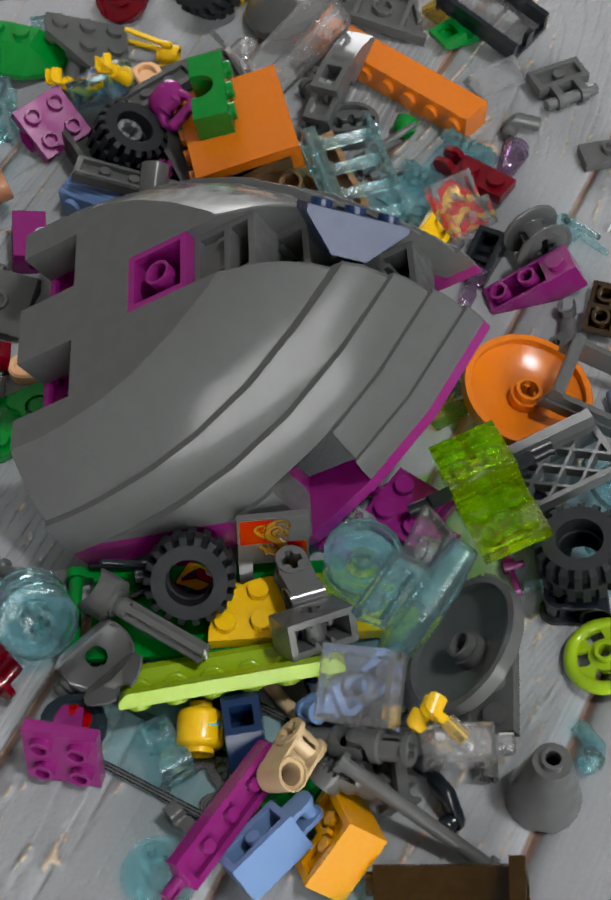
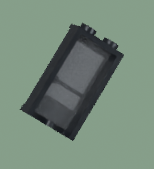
[435,0,550,64]

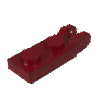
[432,145,516,205]

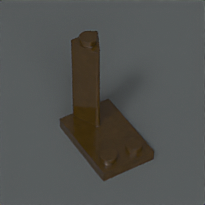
[365,855,530,900]

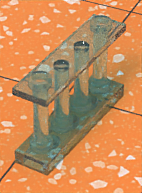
[299,112,414,224]

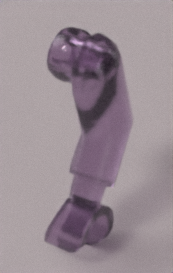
[457,268,488,308]

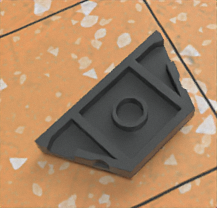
[331,0,427,47]

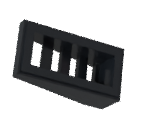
[464,225,506,288]

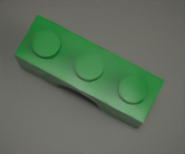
[187,49,239,141]

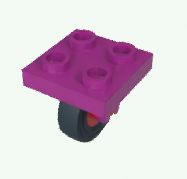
[20,694,108,788]

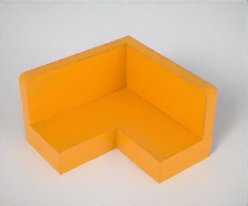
[295,790,388,900]

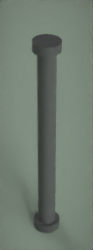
[332,750,501,864]

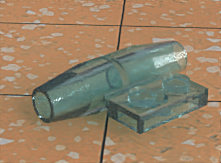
[351,537,478,671]

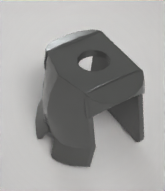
[54,620,143,706]

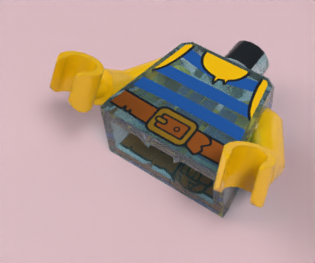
[45,53,135,110]

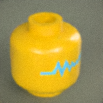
[175,700,225,759]

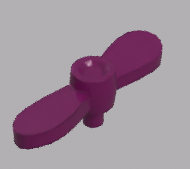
[497,537,525,596]

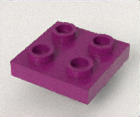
[11,84,91,163]

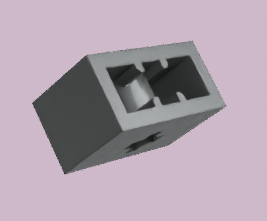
[268,595,360,662]

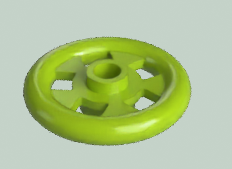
[563,617,611,695]

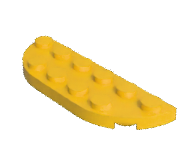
[208,571,423,649]

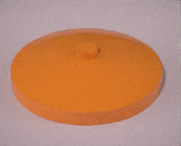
[462,334,593,446]

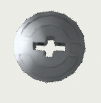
[503,205,572,268]

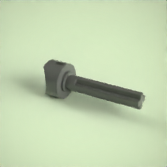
[78,568,211,665]

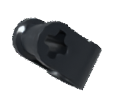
[539,587,611,626]

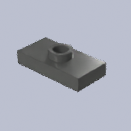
[577,139,611,172]

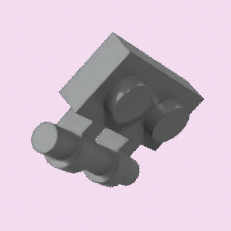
[526,56,599,111]

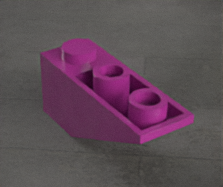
[482,244,588,315]

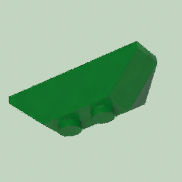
[0,20,67,81]

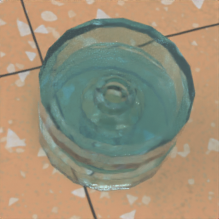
[322,519,403,611]
[0,567,79,662]

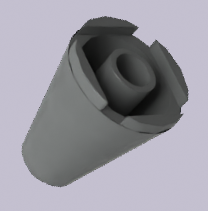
[505,743,582,834]

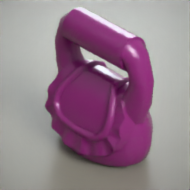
[148,79,193,132]

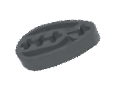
[297,102,379,151]

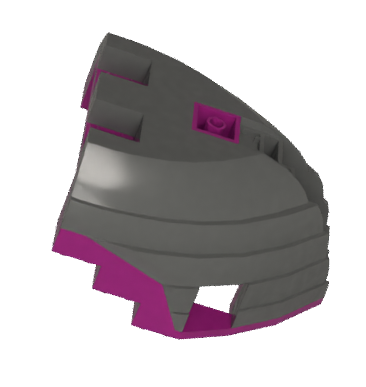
[10,177,490,566]

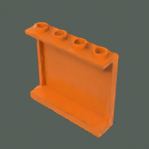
[173,64,306,179]

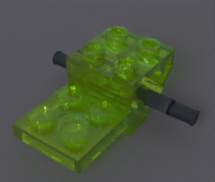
[406,420,556,565]

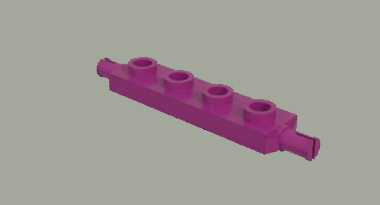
[158,739,283,900]

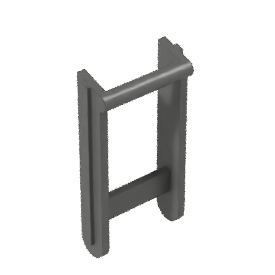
[536,333,611,438]

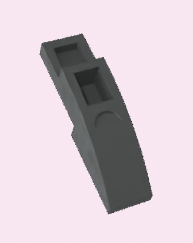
[302,31,375,128]

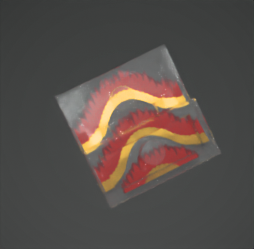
[422,168,498,241]

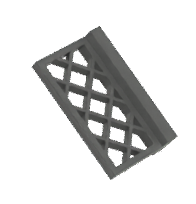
[464,408,611,532]

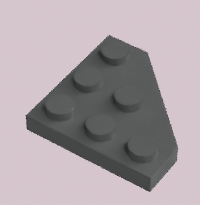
[44,11,129,90]

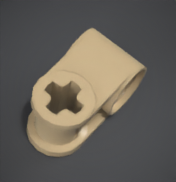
[257,717,327,794]

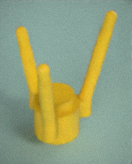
[124,27,182,71]

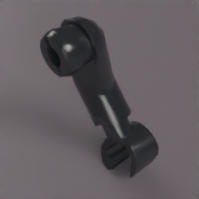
[411,753,466,832]

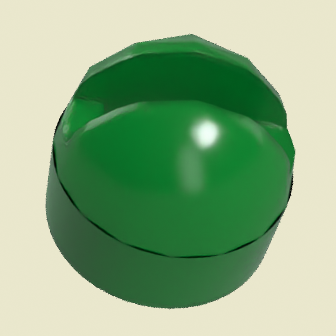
[393,113,418,139]

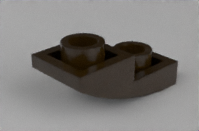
[581,280,611,338]

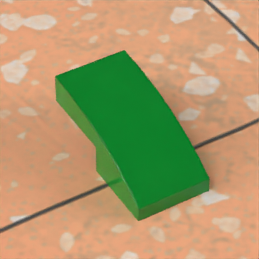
[429,17,481,50]

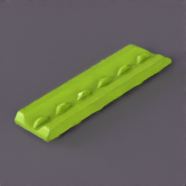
[118,642,345,712]

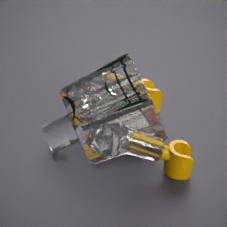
[407,691,516,772]

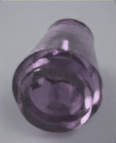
[497,137,529,178]

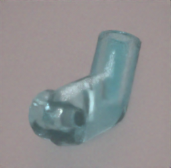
[571,719,606,775]

